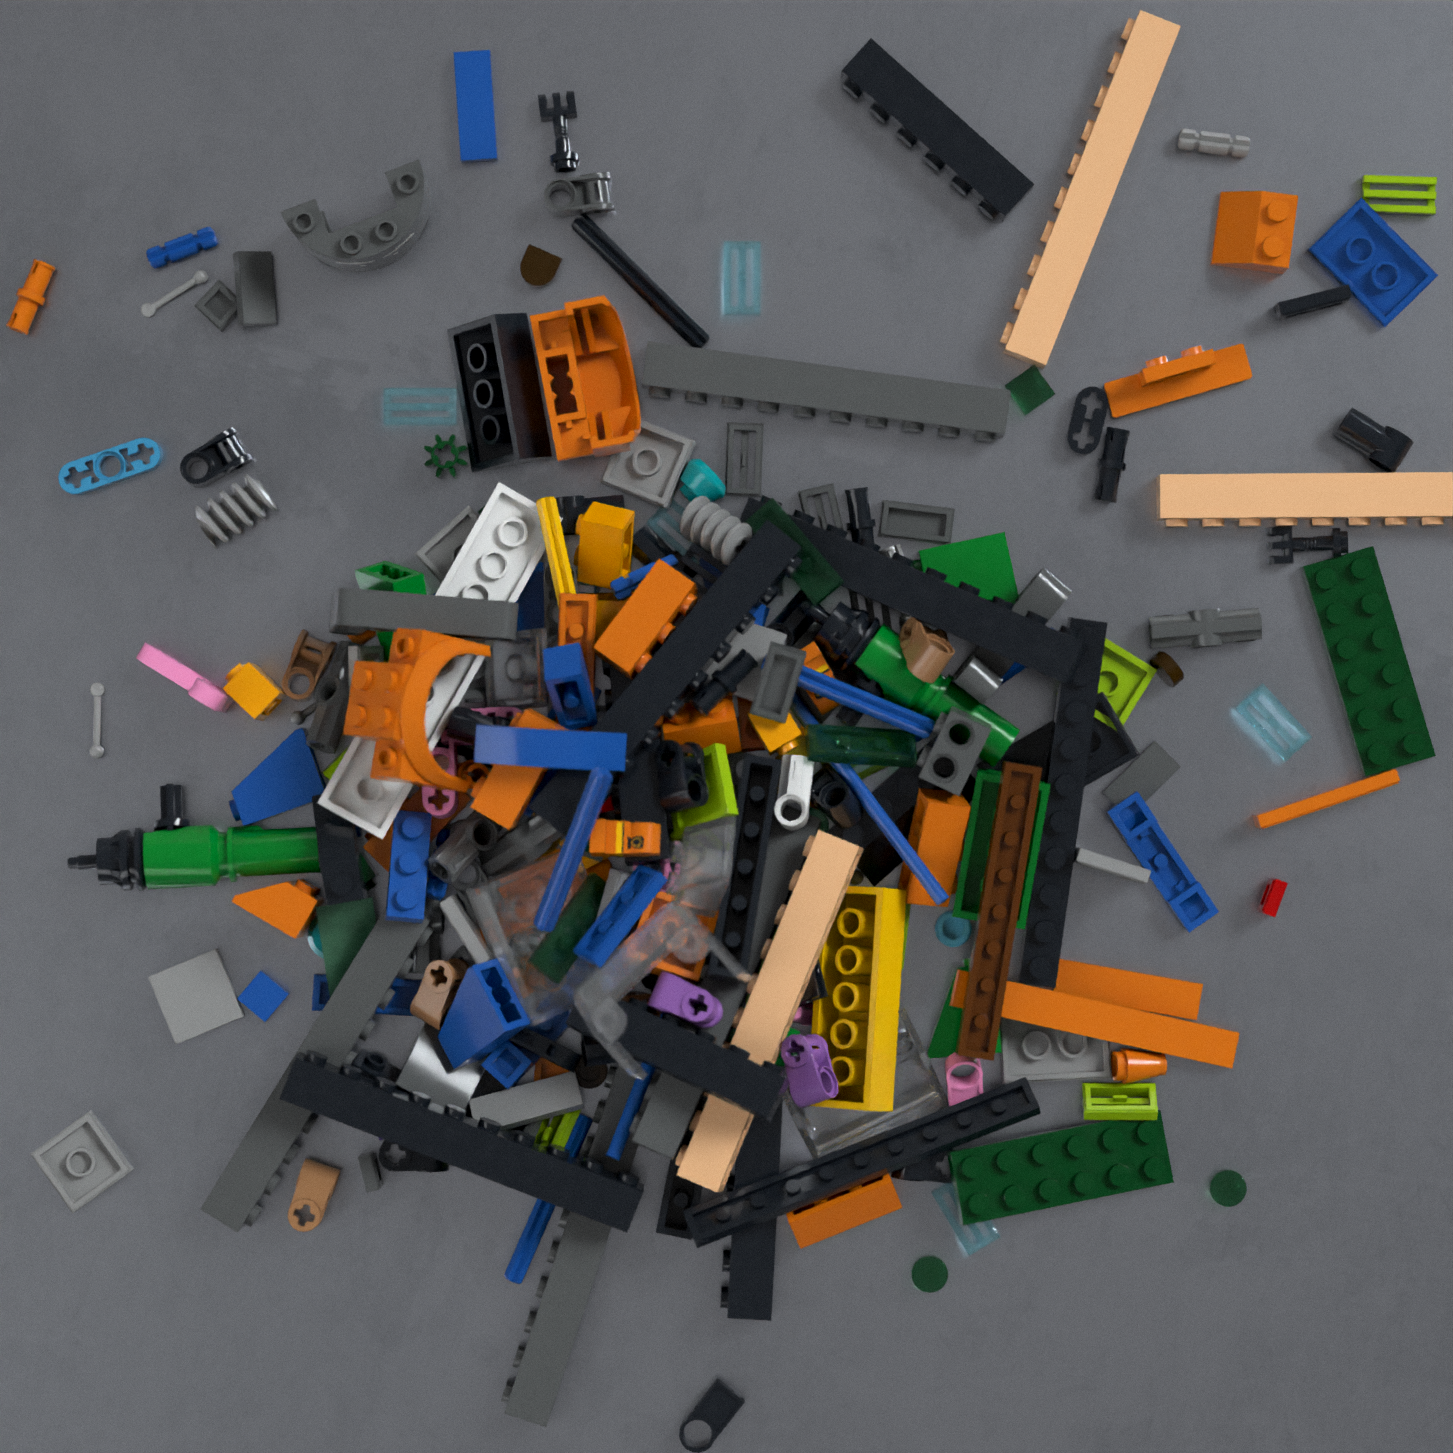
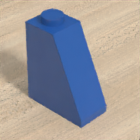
[229,727,327,826]
[438,958,530,1069]

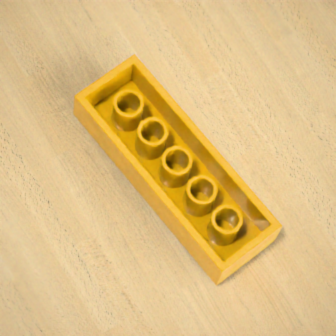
[810,886,907,1112]

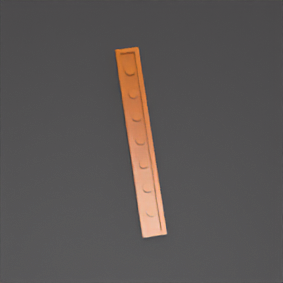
[949,970,1240,1069]

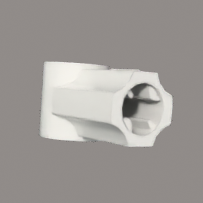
[774,754,815,831]

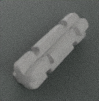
[1178,129,1250,158]

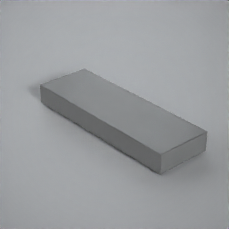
[469,1071,585,1130]

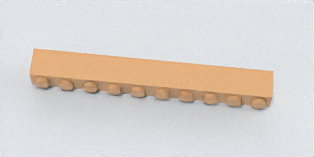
[1000,10,1181,369]
[1156,472,1453,528]
[675,830,863,1192]

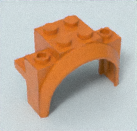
[530,295,641,462]
[343,628,491,792]

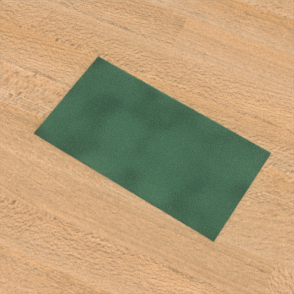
[316,897,376,997]

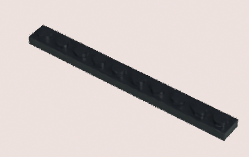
[683,1077,1041,1248]

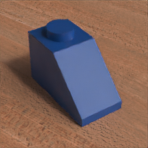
[543,642,598,730]

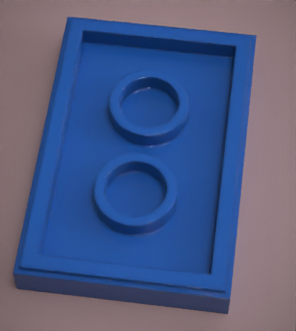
[1308,197,1438,327]

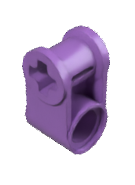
[647,971,723,1028]
[781,1034,838,1108]

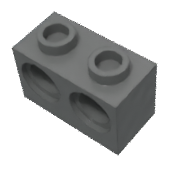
[916,706,992,796]

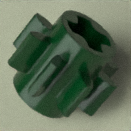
[424,434,468,479]

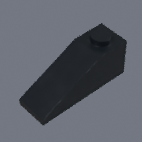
[312,794,368,906]

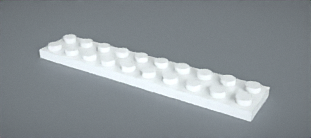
[317,482,563,839]

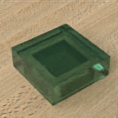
[1004,365,1055,416]

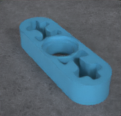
[58,438,163,496]

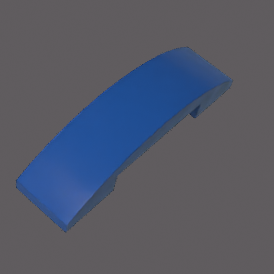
[474,724,627,771]
[1106,791,1219,932]
[481,957,607,1090]

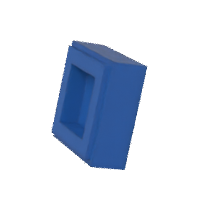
[237,970,290,1022]

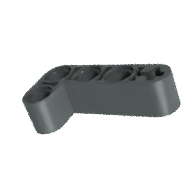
[953,567,1072,705]

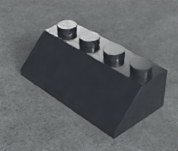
[447,313,552,473]
[826,735,976,887]

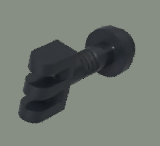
[538,91,579,173]
[1266,526,1348,565]

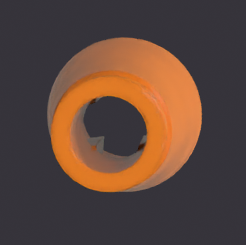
[1111,1047,1167,1084]

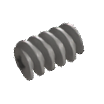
[194,474,278,549]
[679,496,754,567]

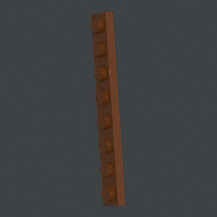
[955,761,1042,1061]

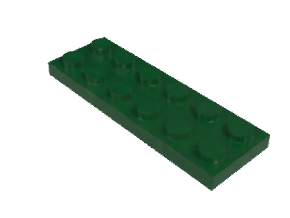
[1301,546,1436,777]
[947,1110,1174,1225]

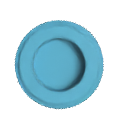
[935,910,972,947]

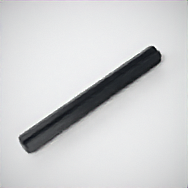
[571,213,710,348]

